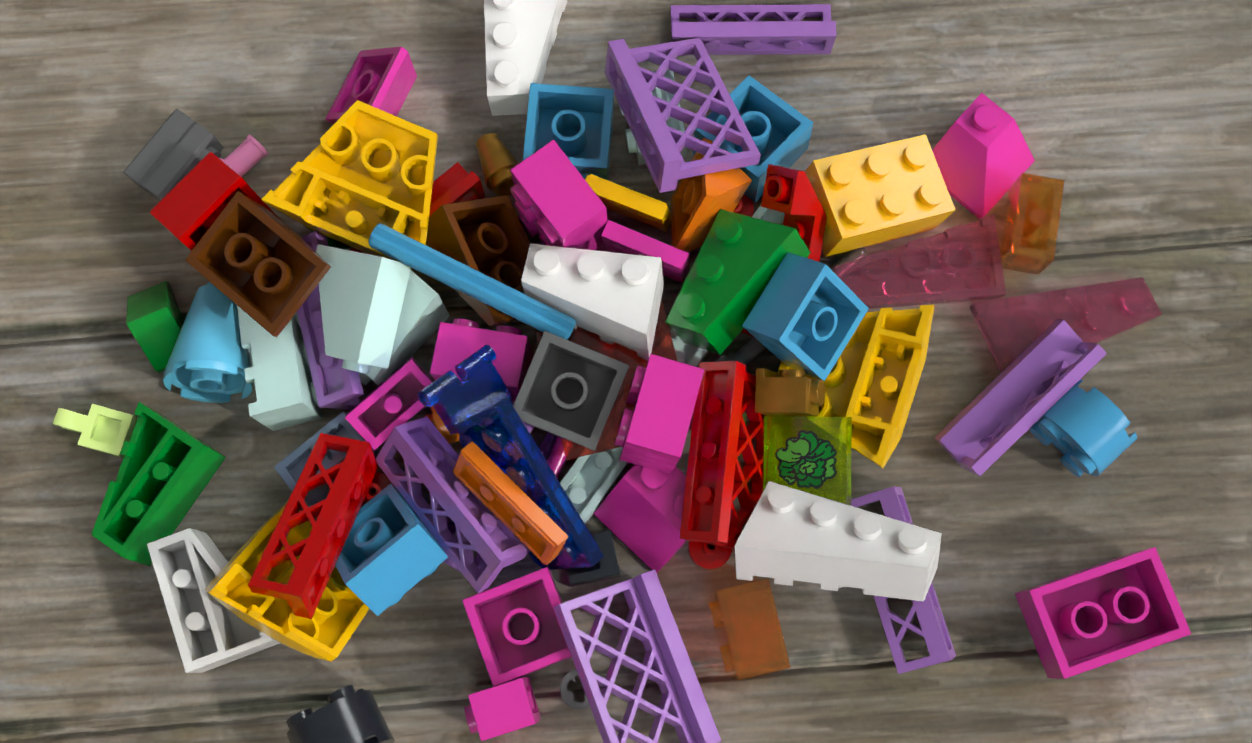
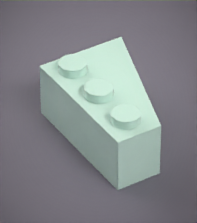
[237,306,322,431]

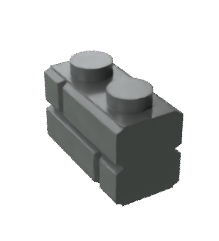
[123,109,224,202]

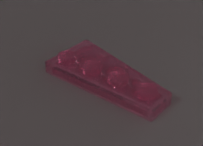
[832,214,1006,309]
[969,277,1162,373]

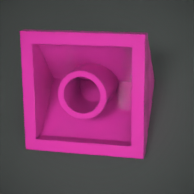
[325,47,417,125]

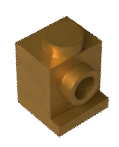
[755,368,825,416]

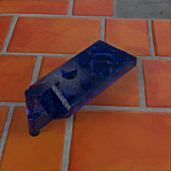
[418,345,604,570]

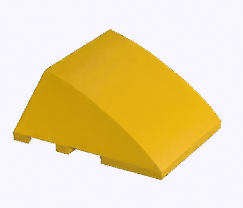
[261,100,438,268]
[778,305,934,469]
[204,501,370,662]

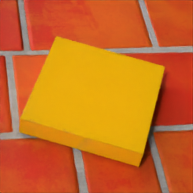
[585,174,671,232]

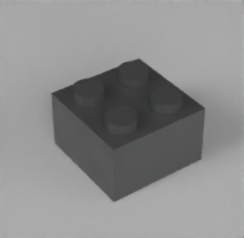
[509,331,629,451]

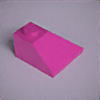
[932,93,1035,220]

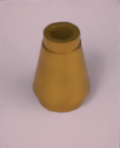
[475,133,519,196]

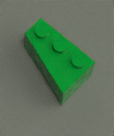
[665,209,811,355]
[91,402,226,566]

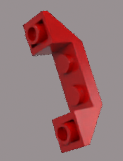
[741,164,827,337]

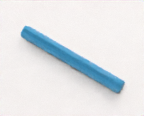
[368,224,576,340]

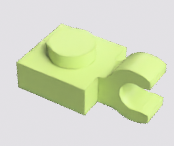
[53,404,138,458]

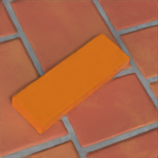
[453,441,569,565]

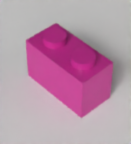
[345,357,441,450]
[464,677,542,741]

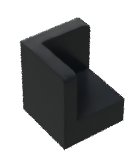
[562,530,620,587]

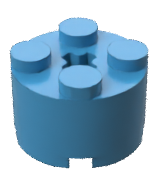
[1029,379,1137,477]

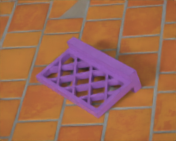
[605,38,761,193]
[553,569,721,743]

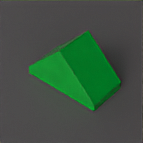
[126,281,184,373]

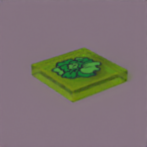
[763,416,852,506]

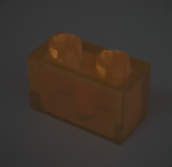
[997,173,1065,275]
[709,579,791,680]

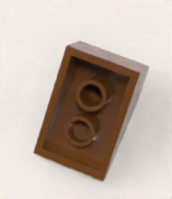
[185,191,331,337]
[426,195,530,326]

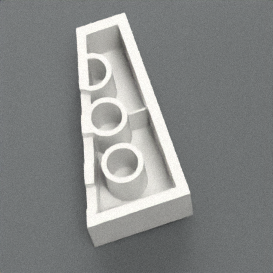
[735,481,942,602]

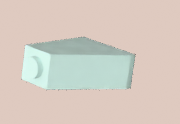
[316,244,411,373]
[359,270,450,386]

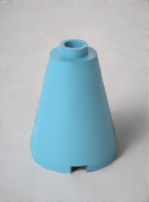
[163,282,253,403]

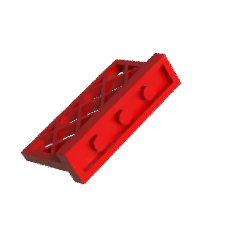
[679,361,775,550]

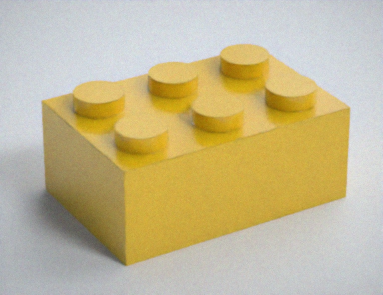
[805,134,955,257]

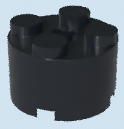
[286,685,395,743]

